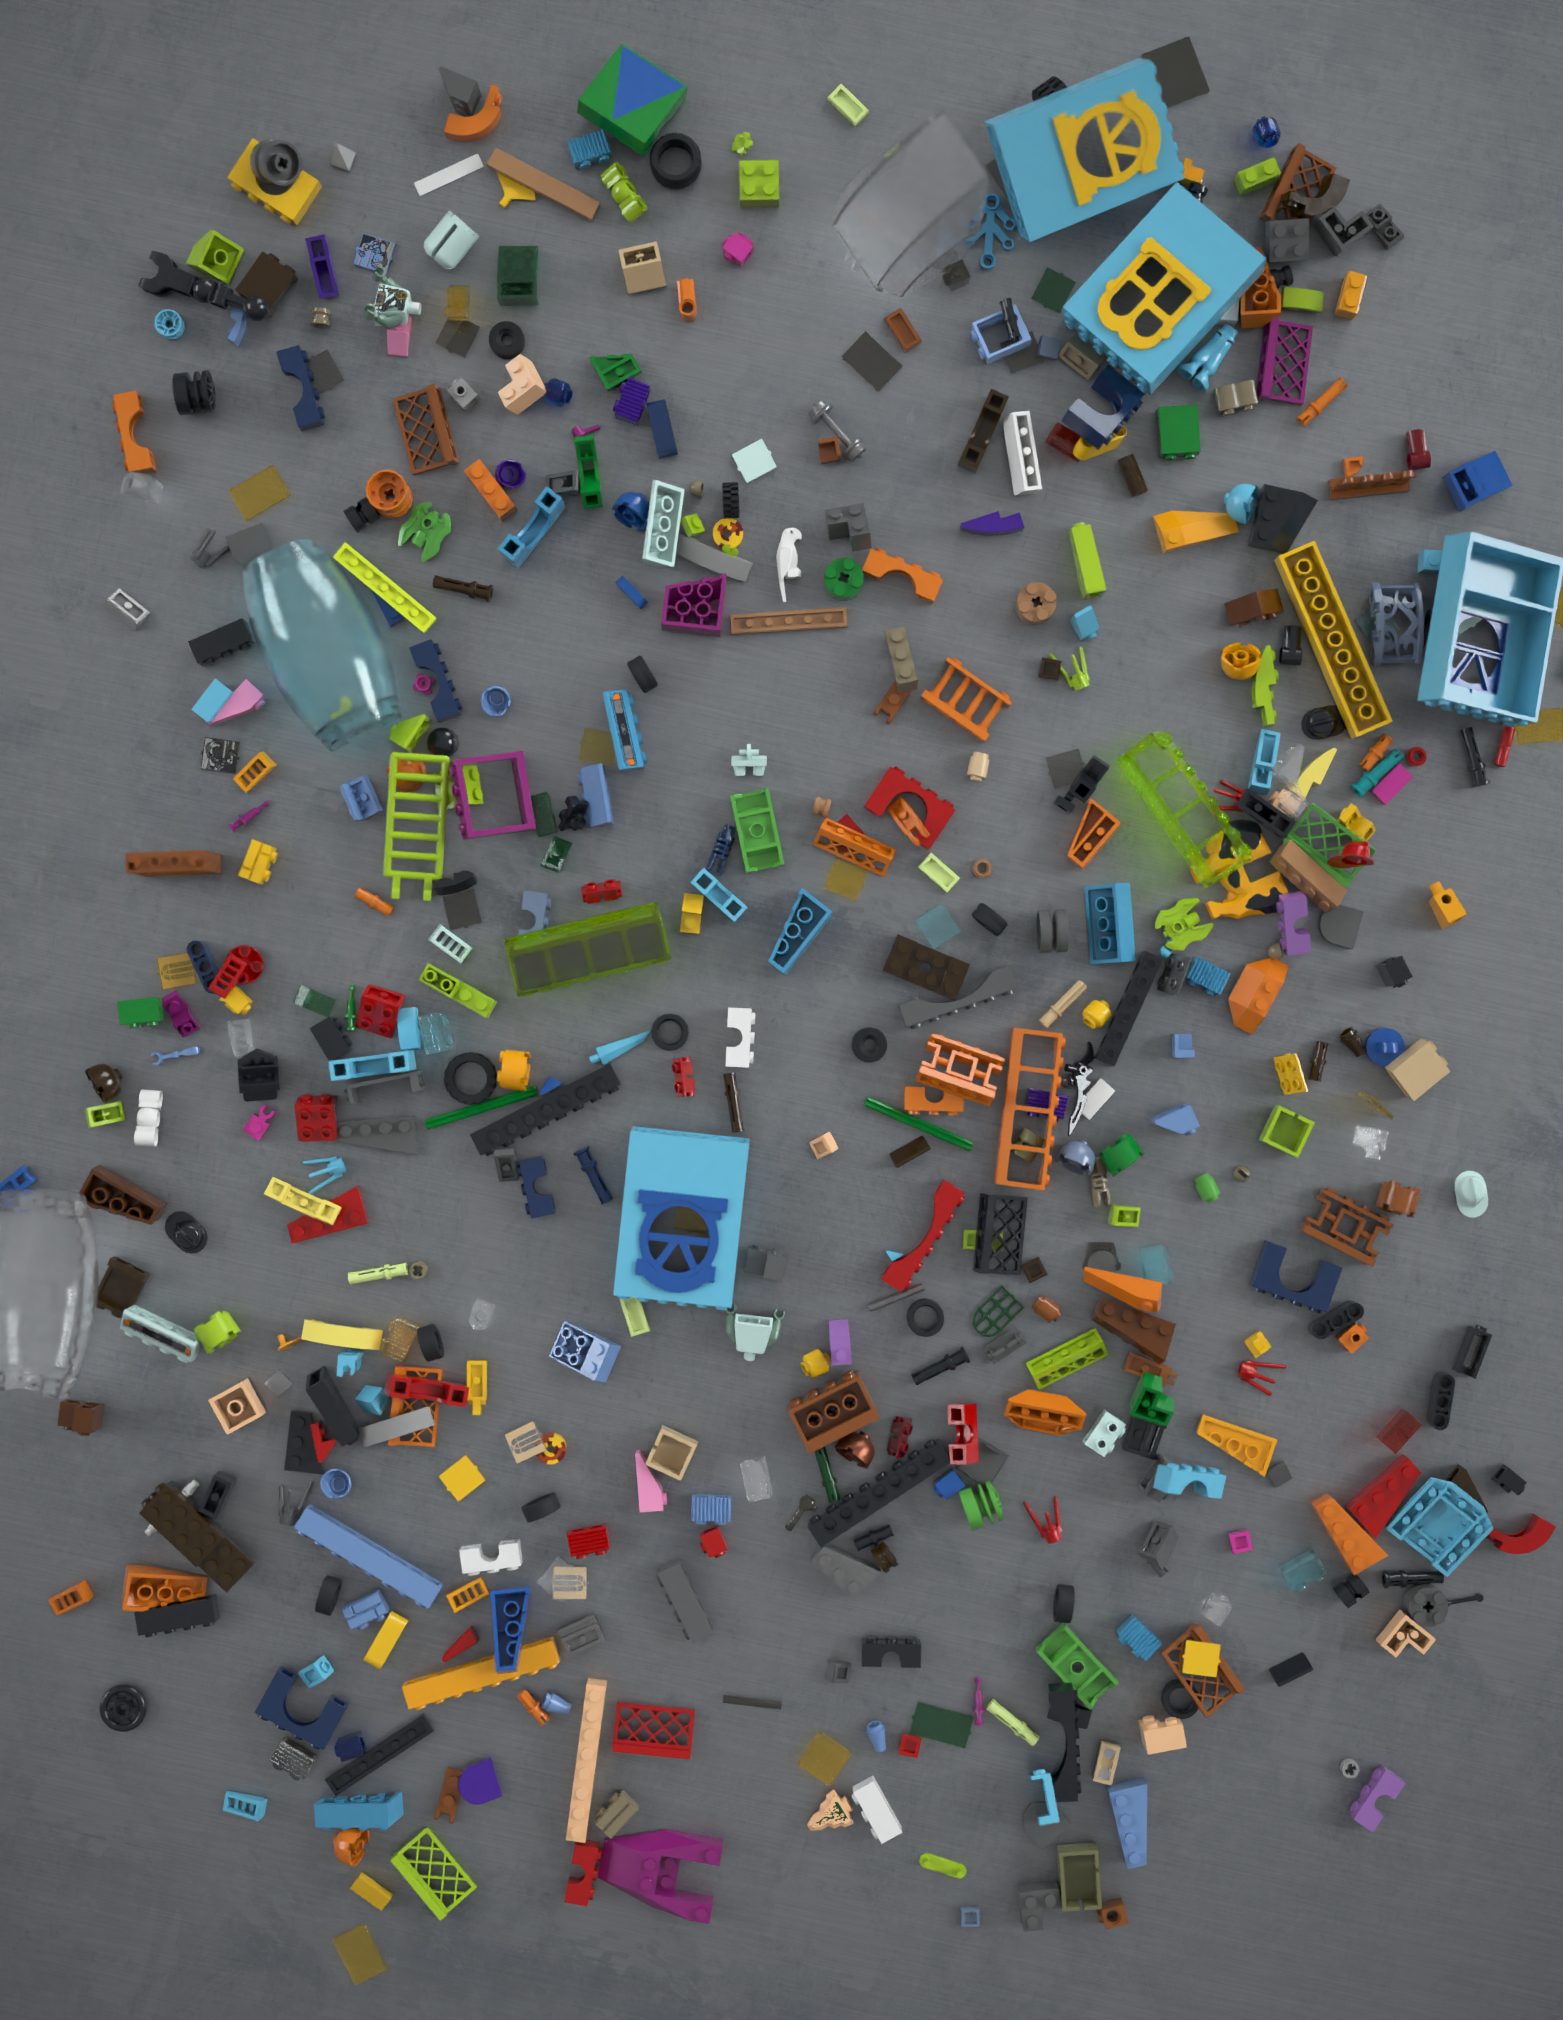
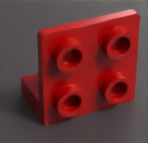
[355,984,406,1038]

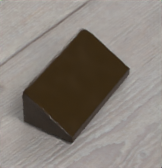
[889,1136,931,1168]

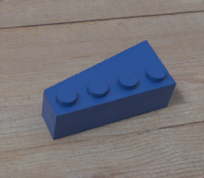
[490,1587,531,1674]

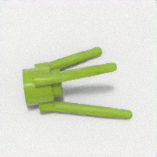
[1049,646,1090,691]

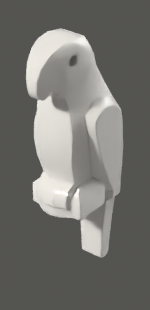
[776,528,802,603]

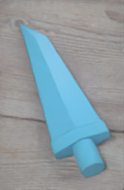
[589,1030,651,1065]

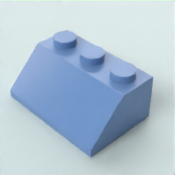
[578,763,614,828]

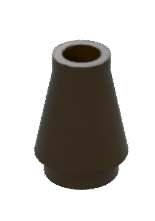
[1339,1027,1366,1057]

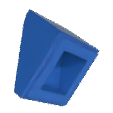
[539,1076,563,1095]

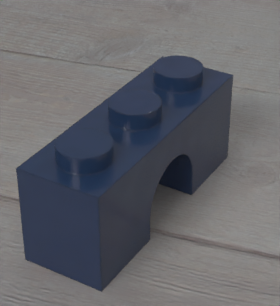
[517,1155,556,1219]

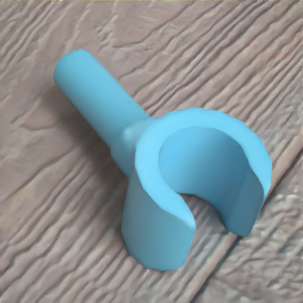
[1158,939,1172,959]

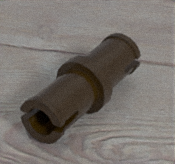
[1309,1041,1329,1082]

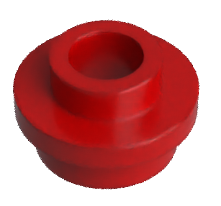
[1406,747,1427,767]

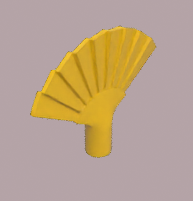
[496,172,536,208]

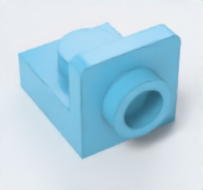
[298,1655,334,1689]

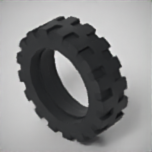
[444,1052,497,1105]

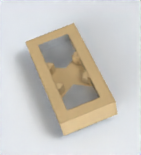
[1092,1741,1121,1786]

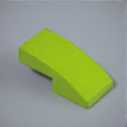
[1281,287,1324,313]

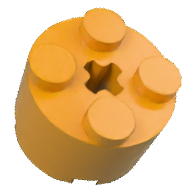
[497,1050,531,1091]

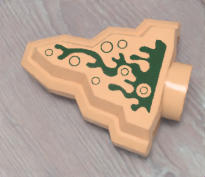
[807,1789,854,1831]

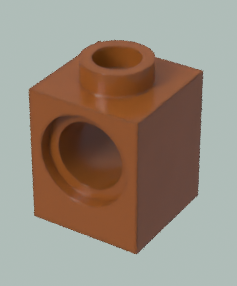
[1097,1898,1129,1929]

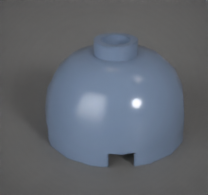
[1055,1139,1096,1176]

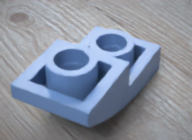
[227,307,247,347]

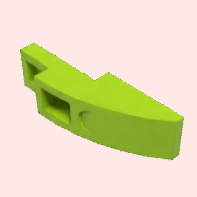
[1252,645,1279,727]
[419,963,497,1019]

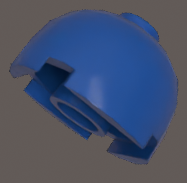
[612,492,650,531]

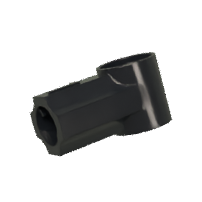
[1279,625,1302,666]

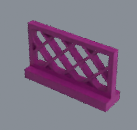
[1256,318,1313,405]

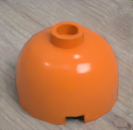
[333,1828,370,1867]

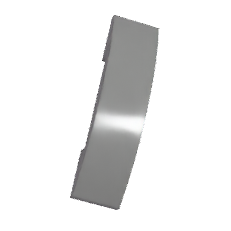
[676,533,753,582]
[359,1406,435,1447]

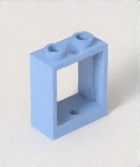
[970,304,1031,365]

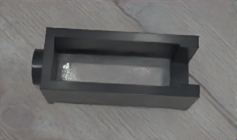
[1452,1324,1492,1379]

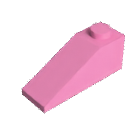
[207,679,267,726]
[635,1450,667,1513]

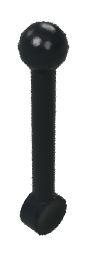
[1447,1593,1484,1607]

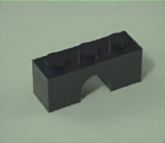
[861,1635,921,1668]

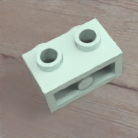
[1082,1409,1126,1457]

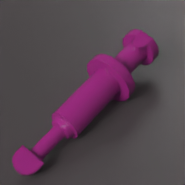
[229,800,269,832]
[972,1677,986,1725]

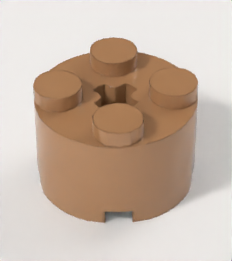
[1015,582,1057,625]

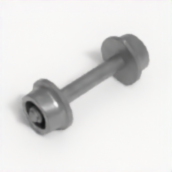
[809,400,866,462]

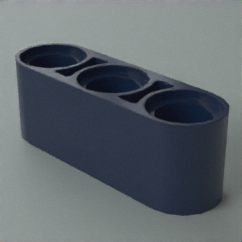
[646,399,678,459]
[187,940,225,994]

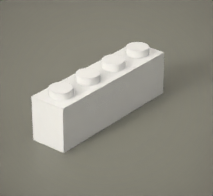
[1002,411,1042,496]

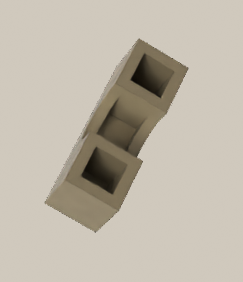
[885,627,918,693]

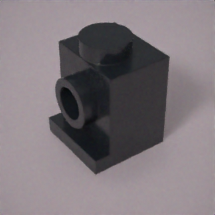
[1491,1464,1527,1496]

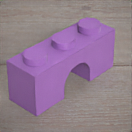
[1276,891,1311,956]
[1349,1765,1406,1832]

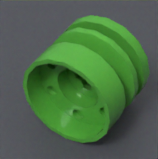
[958,1480,1004,1531]

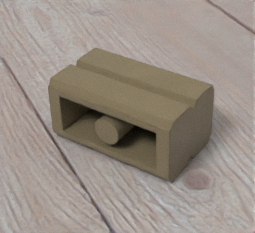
[595,1790,639,1839]

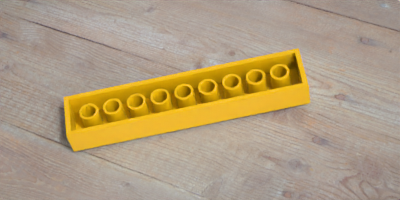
[1274,540,1393,740]

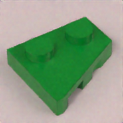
[589,354,642,392]

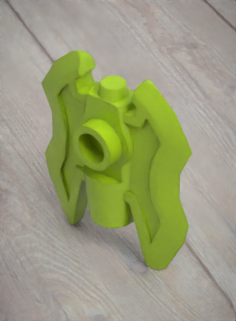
[1155,898,1214,951]

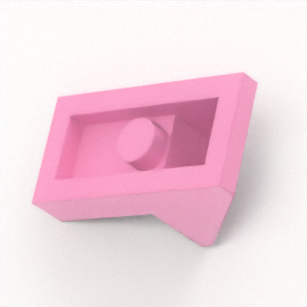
[387,316,412,357]

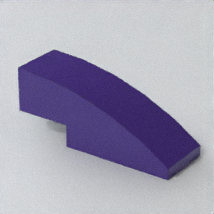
[305,234,339,299]
[960,511,1024,536]

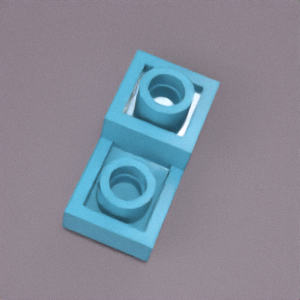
[397,1007,421,1051]

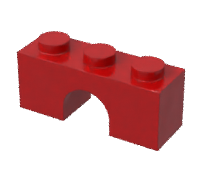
[947,1403,979,1465]
[564,1840,602,1907]

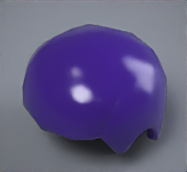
[495,459,526,490]

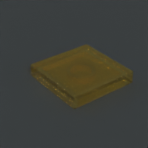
[797,1731,852,1786]

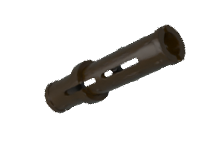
[723,1072,744,1132]

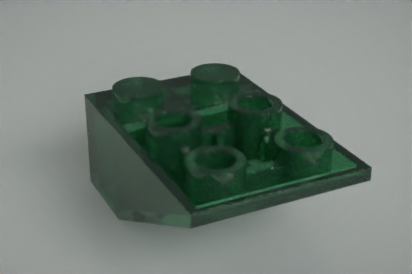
[497,246,539,306]

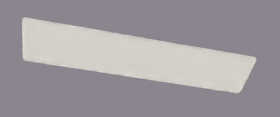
[414,154,484,196]

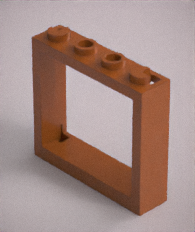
[125,850,222,877]

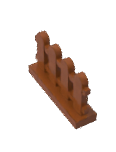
[1328,470,1417,500]

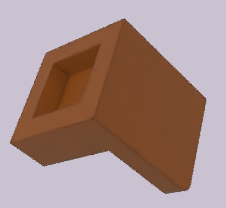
[818,437,841,464]

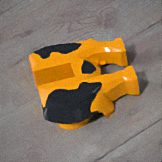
[1189,819,1288,920]

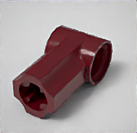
[1406,429,1431,470]

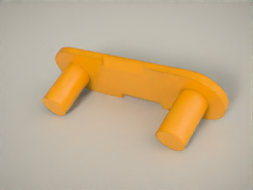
[277,1319,314,1351]

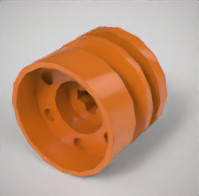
[366,469,413,519]

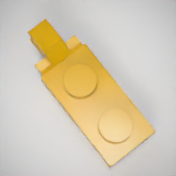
[467,1360,487,1415]

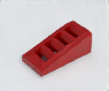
[209,954,248,999]
[441,1626,479,1662]

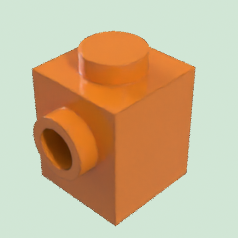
[1335,1323,1369,1354]

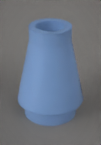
[541,1692,572,1715]
[866,1721,886,1752]

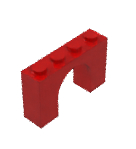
[864,766,956,850]

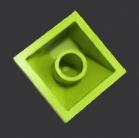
[186,229,244,285]
[389,714,432,753]

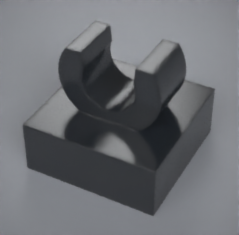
[1053,791,1075,814]

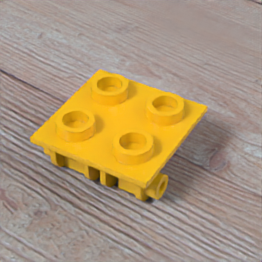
[1273,1053,1308,1095]

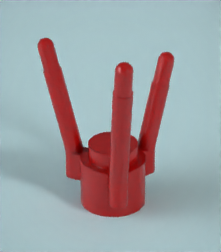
[1208,780,1245,812]
[1237,1360,1286,1396]
[1023,1497,1062,1544]

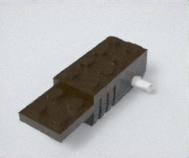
[139,1480,255,1593]

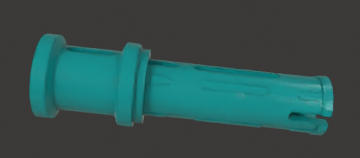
[1350,748,1404,798]

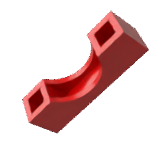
[384,1372,469,1407]

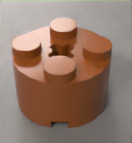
[1375,1181,1420,1218]

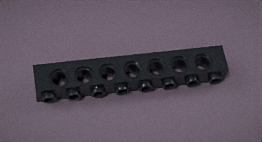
[470,1063,622,1156]
[808,1439,950,1547]

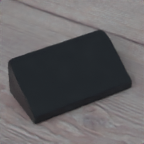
[1269,1652,1314,1687]

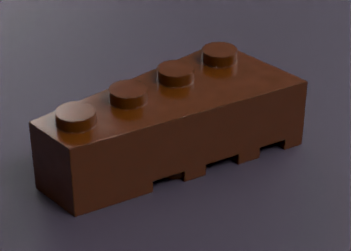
[74,1165,167,1225]
[1091,1298,1176,1365]

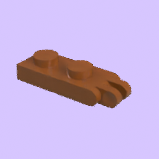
[1123,1351,1178,1387]

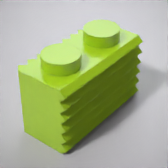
[1234,157,1281,196]

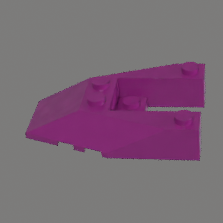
[598,1829,723,1924]

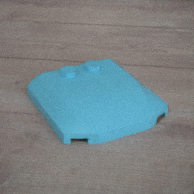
[1385,1477,1493,1577]

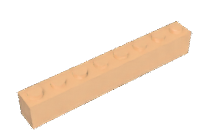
[566,1678,608,1843]

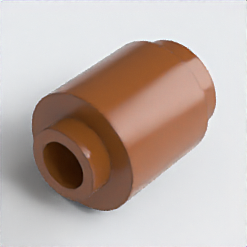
[1031,1295,1062,1323]

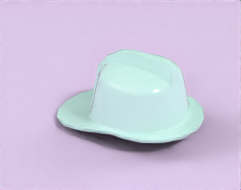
[1454,1171,1488,1217]

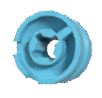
[154,309,185,340]

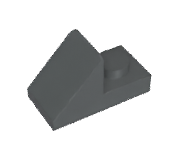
[546,470,578,496]
[494,1149,518,1182]

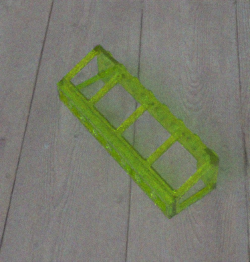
[1116,730,1254,889]

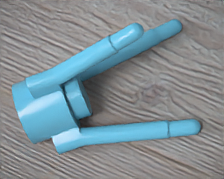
[302,1156,346,1195]

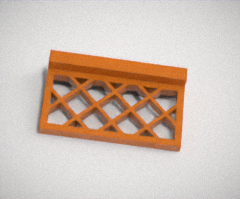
[388,1364,442,1447]

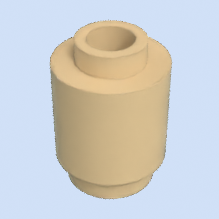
[967,752,990,782]

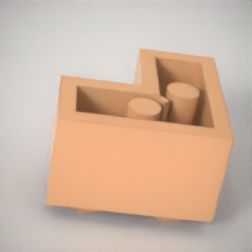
[498,354,547,415]
[1375,1610,1436,1657]
[1138,1715,1187,1755]

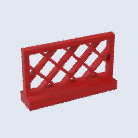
[612,1702,695,1759]

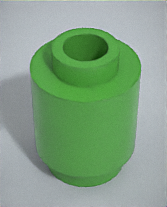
[1194,1173,1220,1203]

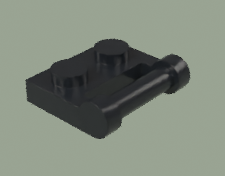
[1122,1417,1167,1460]

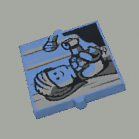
[353,233,396,275]

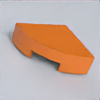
[1343,456,1364,478]

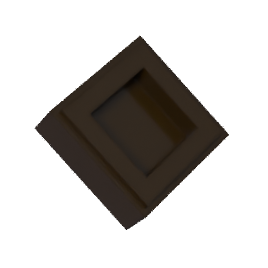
[1038,658,1062,680]
[1021,1257,1048,1283]

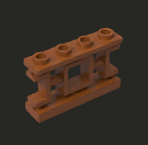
[1299,1187,1394,1267]

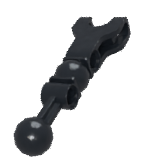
[138,251,269,321]

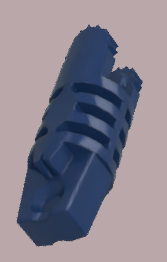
[706,824,735,876]

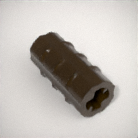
[1117,454,1148,498]

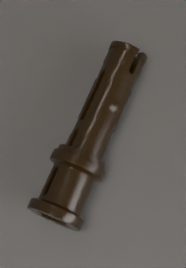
[433,575,494,602]

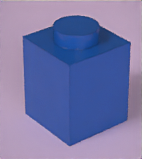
[934,1467,965,1500]

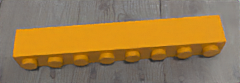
[402,1636,561,1710]

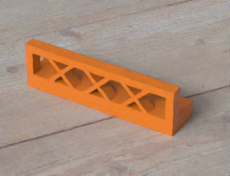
[813,818,896,877]

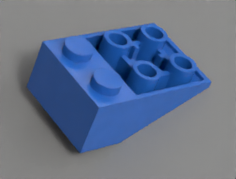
[1442,451,1513,512]

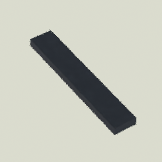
[325,1713,434,1796]

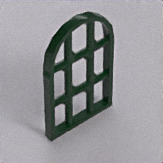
[973,1285,1024,1337]

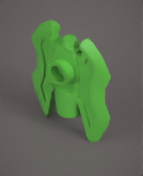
[397,502,451,562]

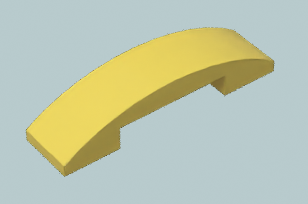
[264,1177,342,1225]
[301,1319,383,1350]

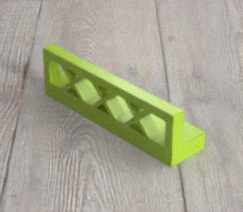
[1026,1328,1109,1390]

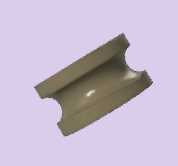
[409,1261,428,1280]

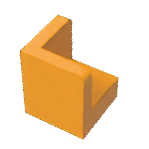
[1177,158,1205,187]

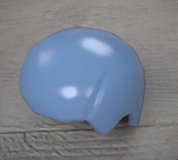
[481,685,511,717]
[320,1469,352,1499]

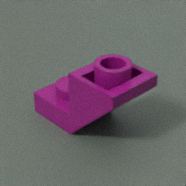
[162,990,200,1038]

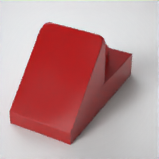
[310,1420,338,1463]

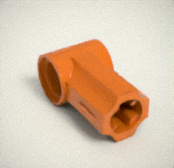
[677,278,697,322]

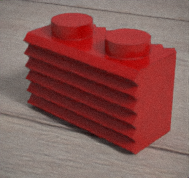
[567,1524,611,1559]

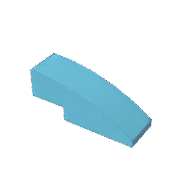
[1248,729,1281,795]

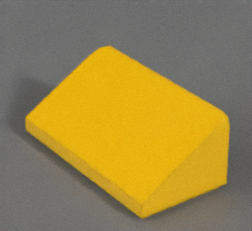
[350,1872,393,1911]

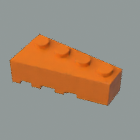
[1310,1493,1388,1575]

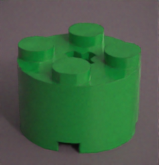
[824,558,864,601]
[1100,1133,1145,1177]

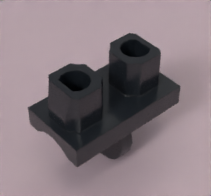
[558,796,589,831]

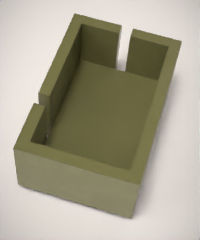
[1056,1842,1102,1912]

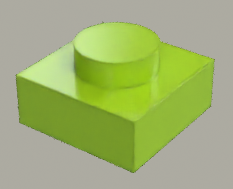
[680,513,705,537]

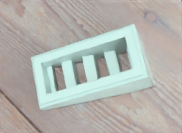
[428,924,472,964]

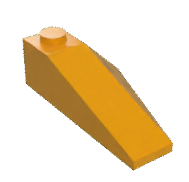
[1153,511,1239,554]

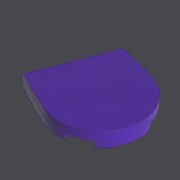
[458,1757,502,1805]

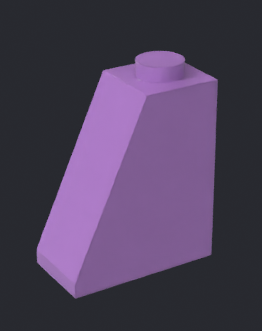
[828,1319,852,1366]

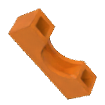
[112,390,157,476]
[862,548,943,604]

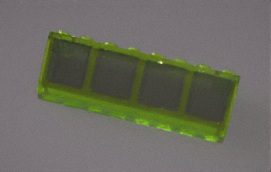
[504,901,671,997]

